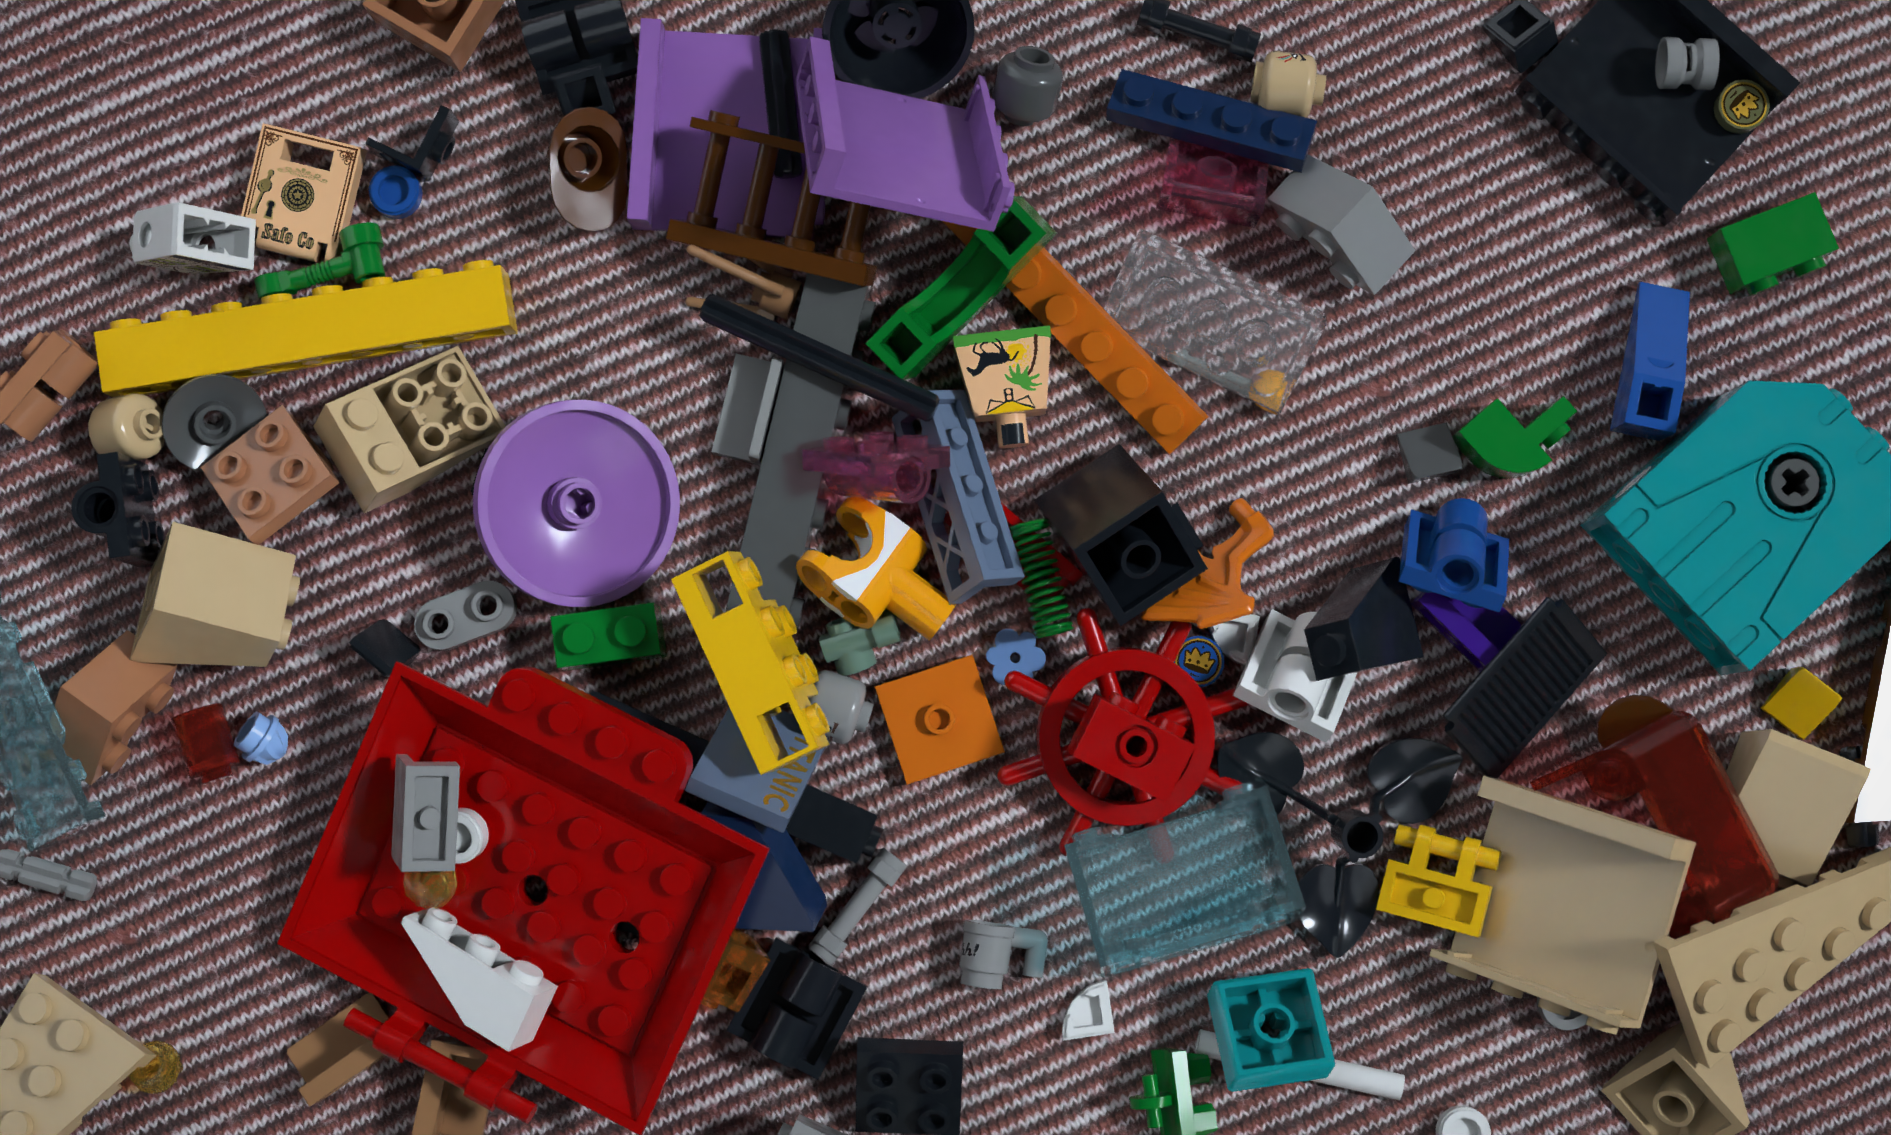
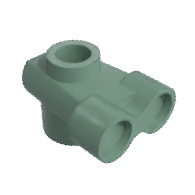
[819,609,901,676]

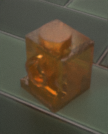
[701,929,771,1012]

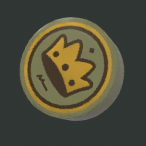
[1714,80,1770,134]

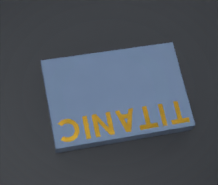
[685,707,829,833]

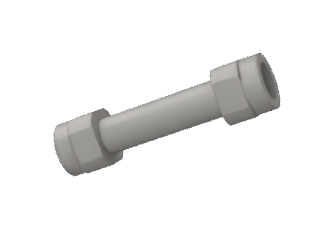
[807,847,907,965]

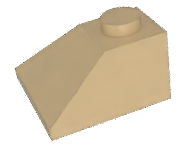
[1601,1022,1750,1135]

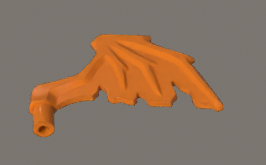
[1141,498,1274,629]

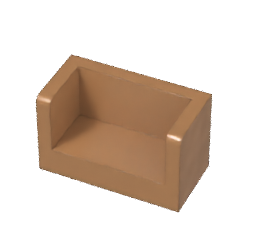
[412,1035,489,1135]

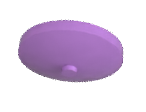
[473,400,680,607]

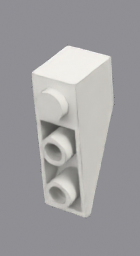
[401,908,558,1052]

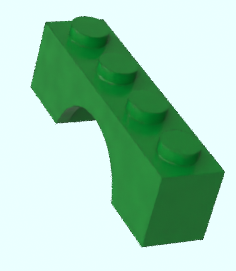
[865,196,1057,380]

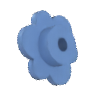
[986,628,1046,685]

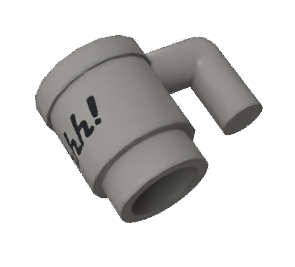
[959,919,1048,989]

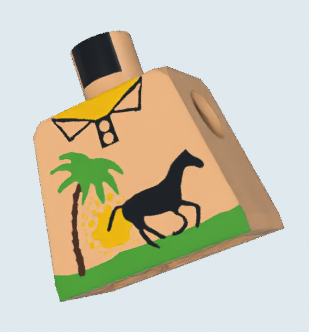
[953,325,1051,448]

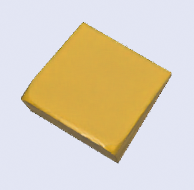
[1761,667,1842,740]

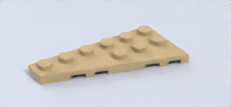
[1652,847,1891,1069]
[0,973,157,1135]

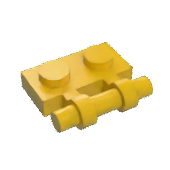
[1376,824,1501,937]

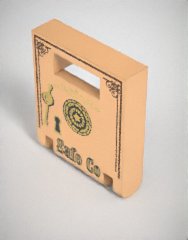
[241,123,367,263]

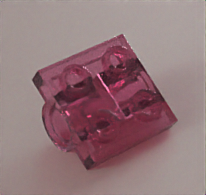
[802,431,950,504]

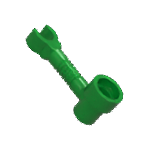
[254,222,385,298]

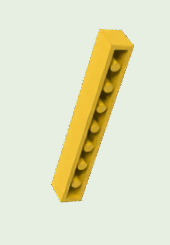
[94,260,518,397]

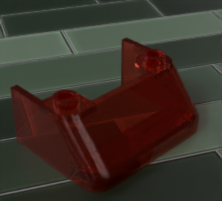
[1530,711,1779,939]

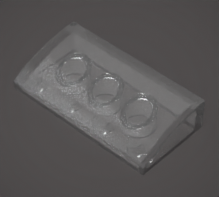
[1104,229,1327,414]

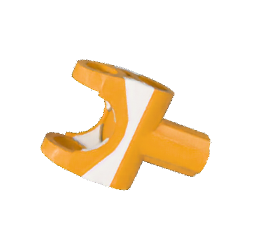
[796,497,956,641]

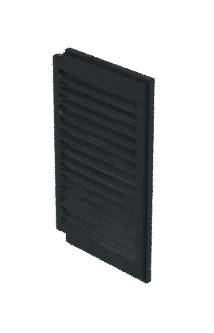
[1443,597,1608,779]

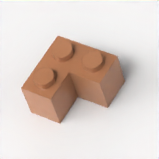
[41,630,177,785]

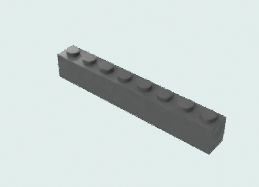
[711,273,876,674]

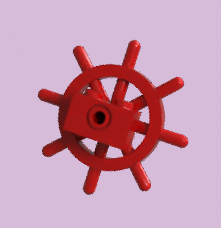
[997,608,1249,863]

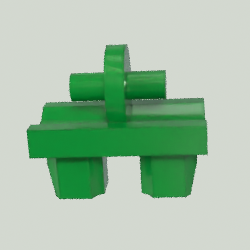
[1129,1048,1218,1135]

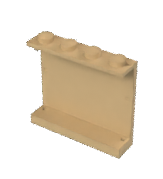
[1429,776,1696,1035]

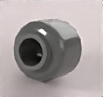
[992,46,1063,126]

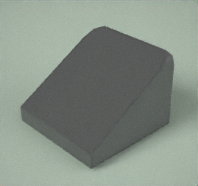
[1396,422,1463,484]

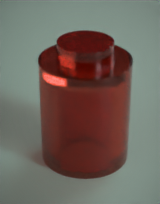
[171,703,240,785]

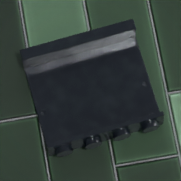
[1514,0,1800,226]

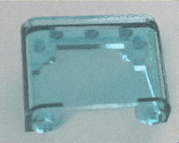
[1064,783,1306,977]

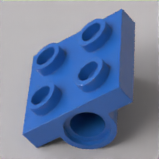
[1399,498,1509,612]

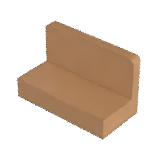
[287,993,391,1107]

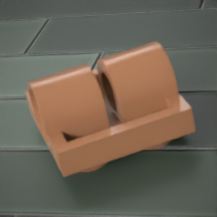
[0,330,98,442]
[200,405,340,545]

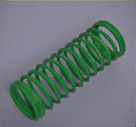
[1009,518,1074,638]

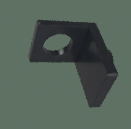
[365,105,459,181]

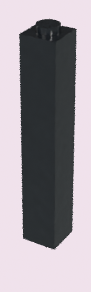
[590,690,884,864]

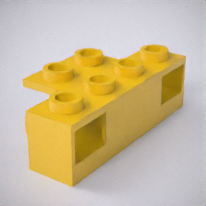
[671,551,830,775]

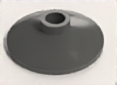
[162,374,267,472]

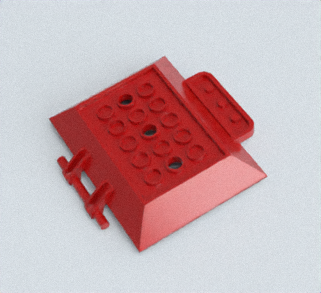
[277,661,770,1135]

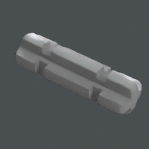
[0,849,97,901]

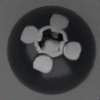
[822,0,975,99]

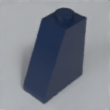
[701,802,827,932]

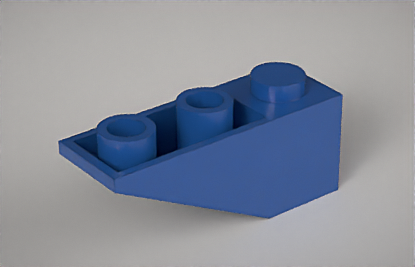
[1610,282,1690,441]

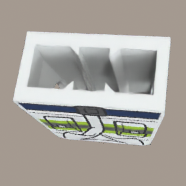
[130,202,256,274]

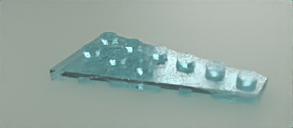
[0,591,106,852]

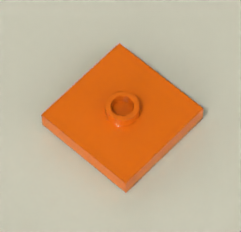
[875,654,1005,785]

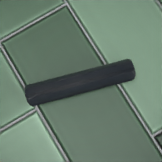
[759,29,803,179]

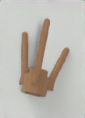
[685,244,802,321]

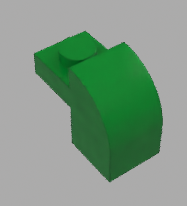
[1452,396,1577,479]

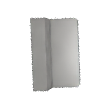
[711,354,785,466]
[392,754,460,872]

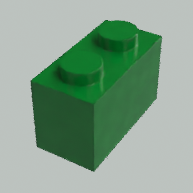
[1707,192,1839,296]
[550,602,667,671]

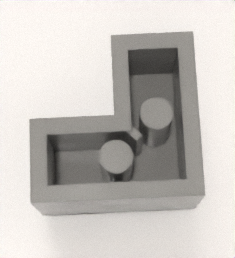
[1267,155,1416,295]

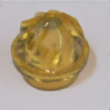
[404,871,457,909]
[129,1041,183,1094]

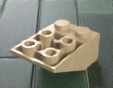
[313,346,506,514]

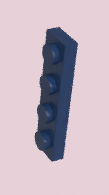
[1106,69,1317,173]

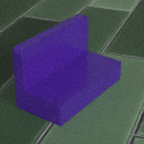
[1411,592,1522,672]

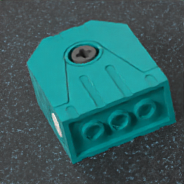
[1580,380,1891,676]

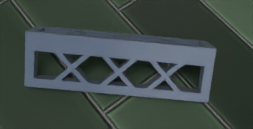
[892,390,1025,605]

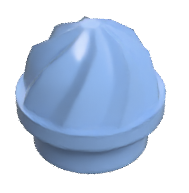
[233,712,288,765]

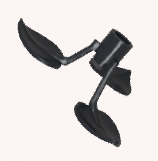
[1217,732,1463,958]

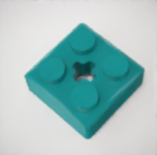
[1207,968,1335,1092]

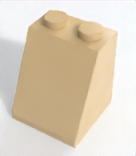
[130,522,300,667]
[1698,729,1871,890]

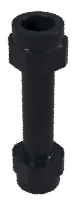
[1137,0,1261,62]

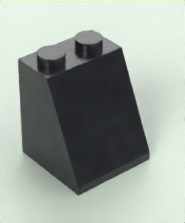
[1034,444,1208,627]

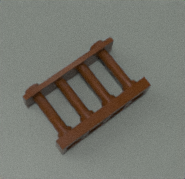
[666,110,877,286]

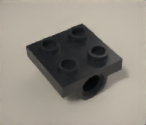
[515,0,638,100]
[71,452,165,567]
[726,937,868,1080]
[855,1037,964,1135]

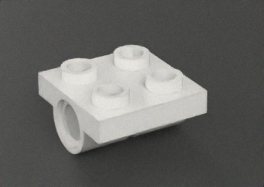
[1233,609,1357,743]

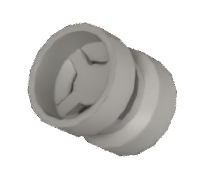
[1655,37,1720,90]

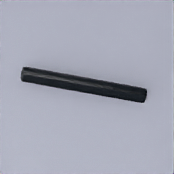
[699,294,940,422]

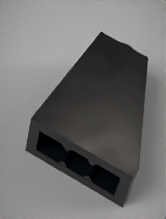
[1304,557,1424,681]

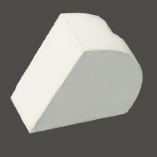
[1208,614,1260,666]
[1062,980,1115,1041]

